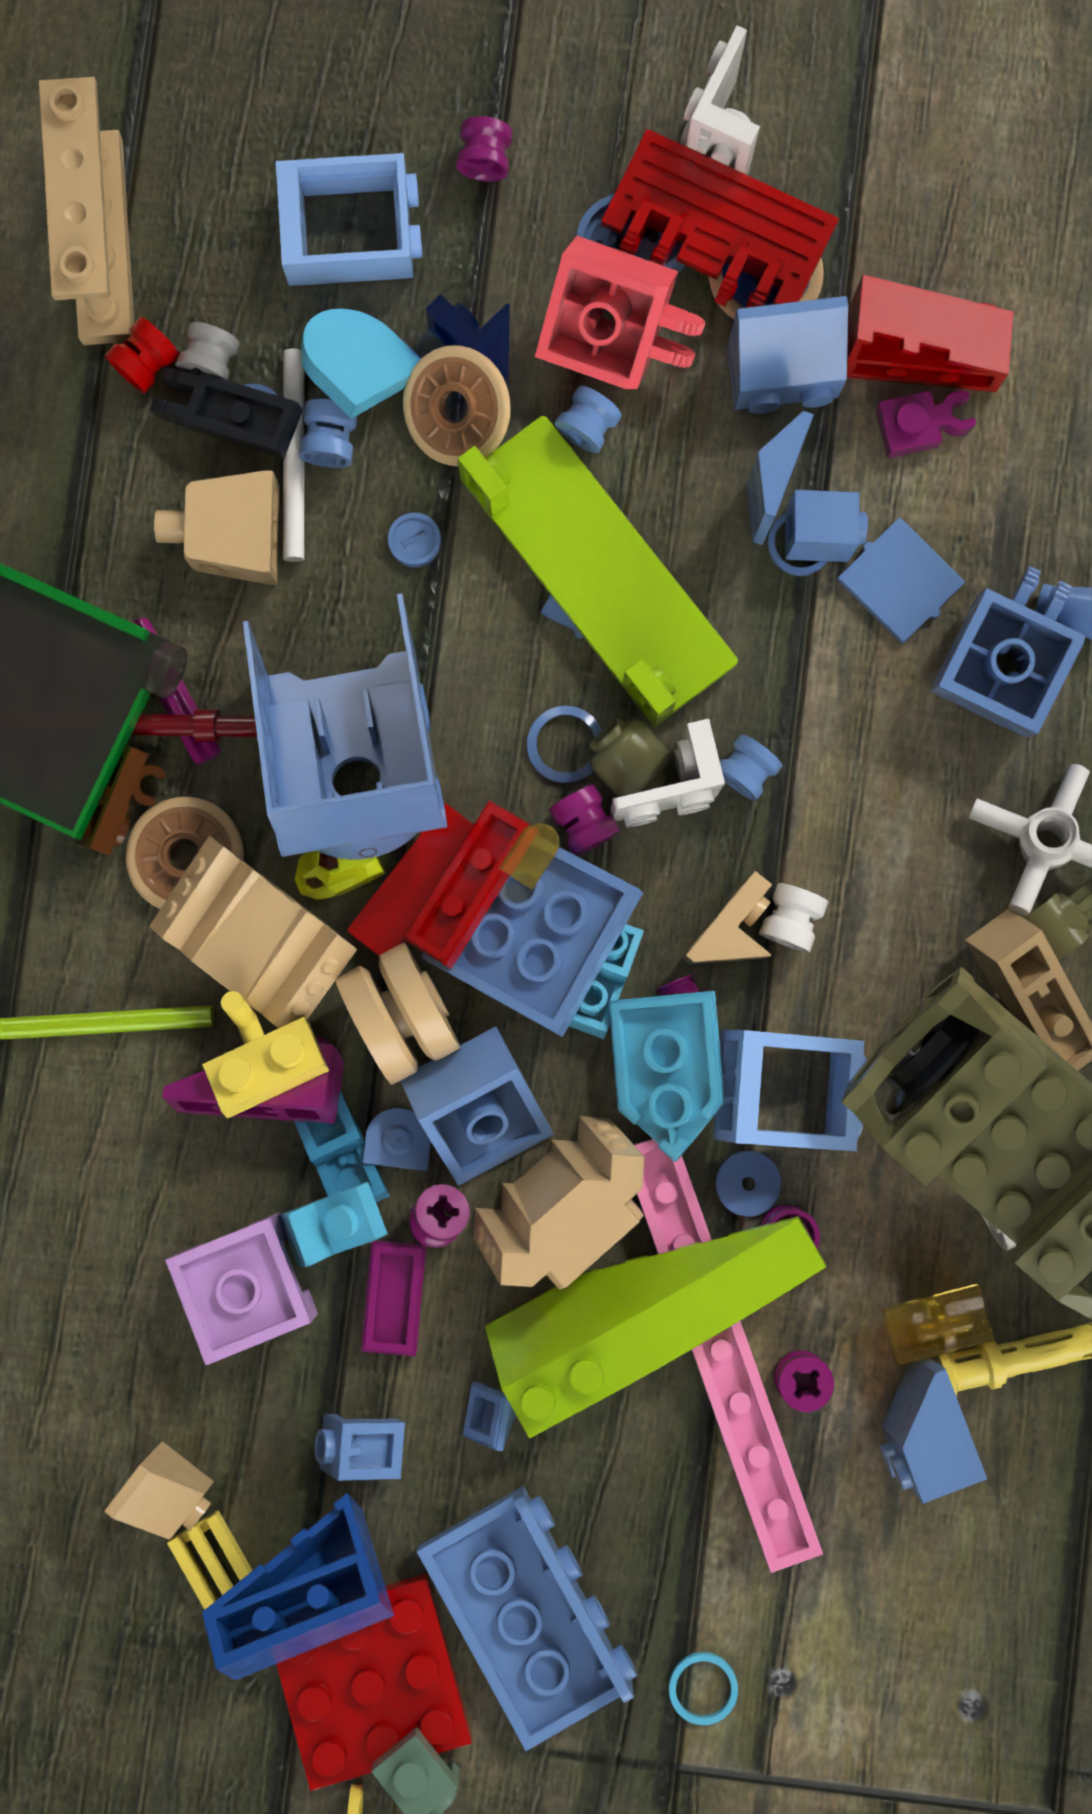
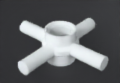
[969,764,1092,916]

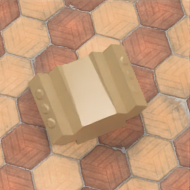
[149,835,357,1028]
[474,1116,645,1290]

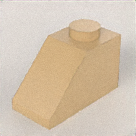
[104,1441,214,1540]

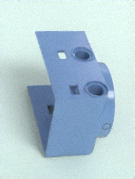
[243,593,447,860]

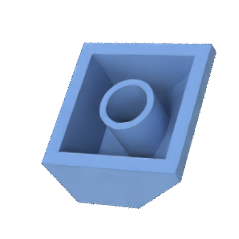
[726,296,848,414]
[401,1026,554,1186]
[879,1351,987,1503]

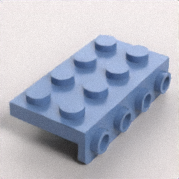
[417,1485,638,1751]

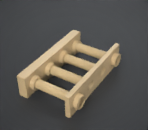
[39,77,134,345]

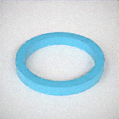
[669,1652,738,1725]

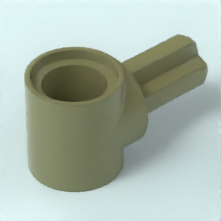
[1021,878,1092,961]

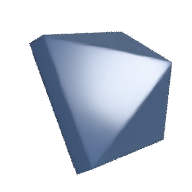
[463,1381,516,1451]

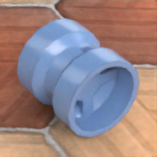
[299,399,358,468]

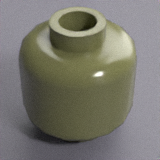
[589,717,670,797]

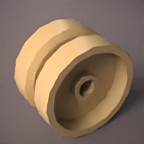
[335,943,461,1085]

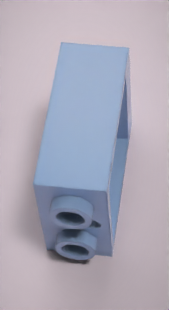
[276,153,422,286]
[713,1029,866,1152]

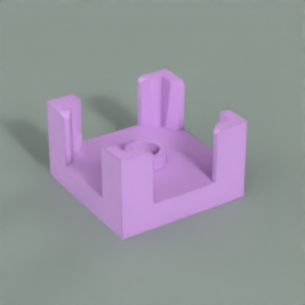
[165,1212,318,1365]

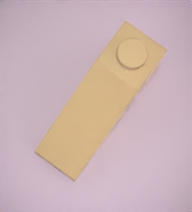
[965,909,1092,1071]

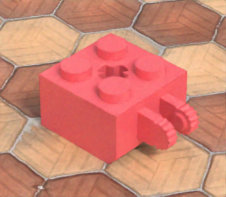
[535,236,705,389]

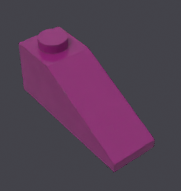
[162,1036,345,1124]

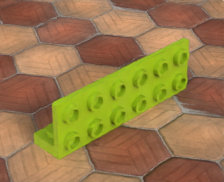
[457,416,738,728]

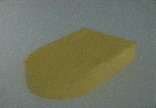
[499,823,559,890]

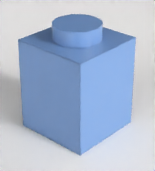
[785,490,868,562]

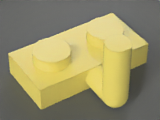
[202,991,329,1119]

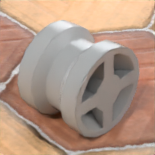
[176,322,240,380]

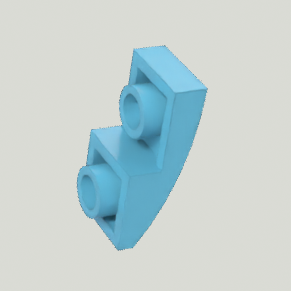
[569,924,644,1039]

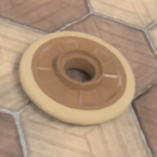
[403,345,511,466]
[126,797,244,909]

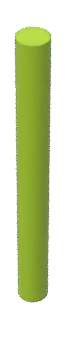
[0,1005,215,1040]

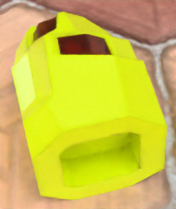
[294,851,385,900]

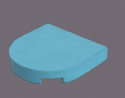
[301,309,421,419]

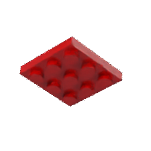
[276,1573,472,1791]

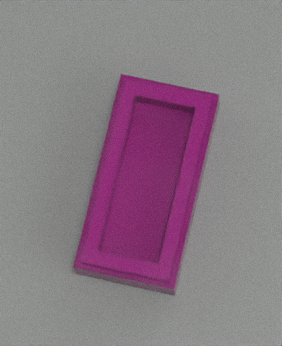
[361,1239,427,1356]

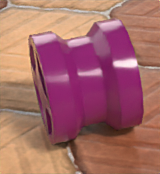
[456,116,513,182]
[408,1184,470,1248]
[774,1349,834,1412]

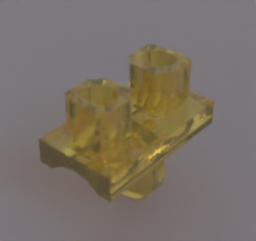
[881,1284,995,1366]

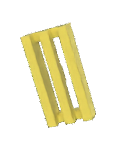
[167,1510,253,1610]

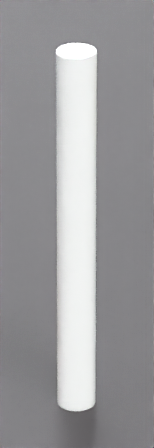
[283,348,305,562]

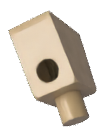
[154,471,280,585]

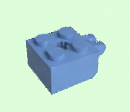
[929,566,1085,738]

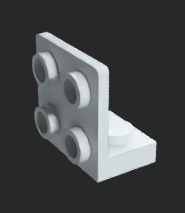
[680,25,760,175]
[610,719,725,828]

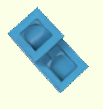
[294,1090,390,1202]

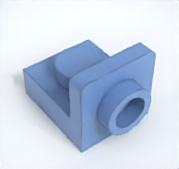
[315,1414,405,1481]

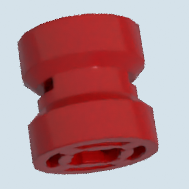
[104,317,180,394]

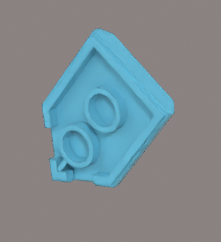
[608,991,725,1162]

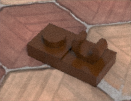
[75,746,166,856]

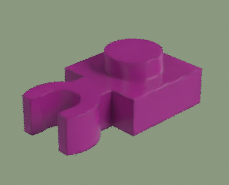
[875,390,977,459]

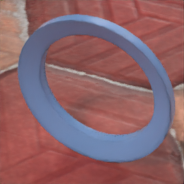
[527,706,602,784]

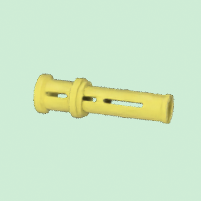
[932,1322,1092,1397]

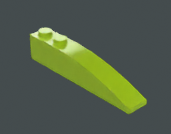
[485,1216,827,1439]

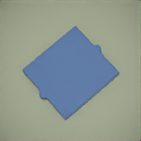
[837,517,965,644]

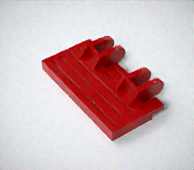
[601,129,839,308]

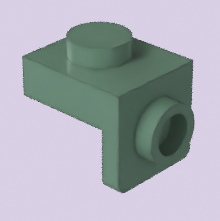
[371,1727,460,1814]

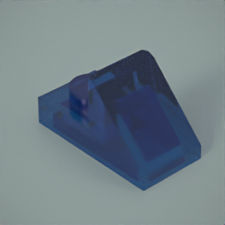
[425,294,510,394]

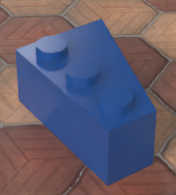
[202,1493,395,1680]

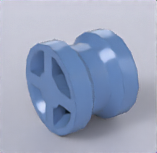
[555,386,622,454]
[720,734,783,801]

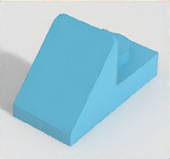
[279,1182,388,1267]

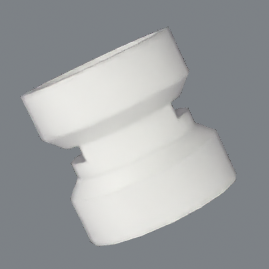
[759,883,829,953]

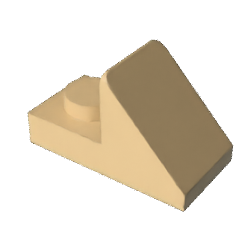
[682,871,772,965]

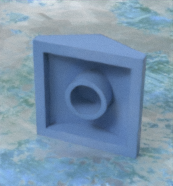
[746,411,814,545]

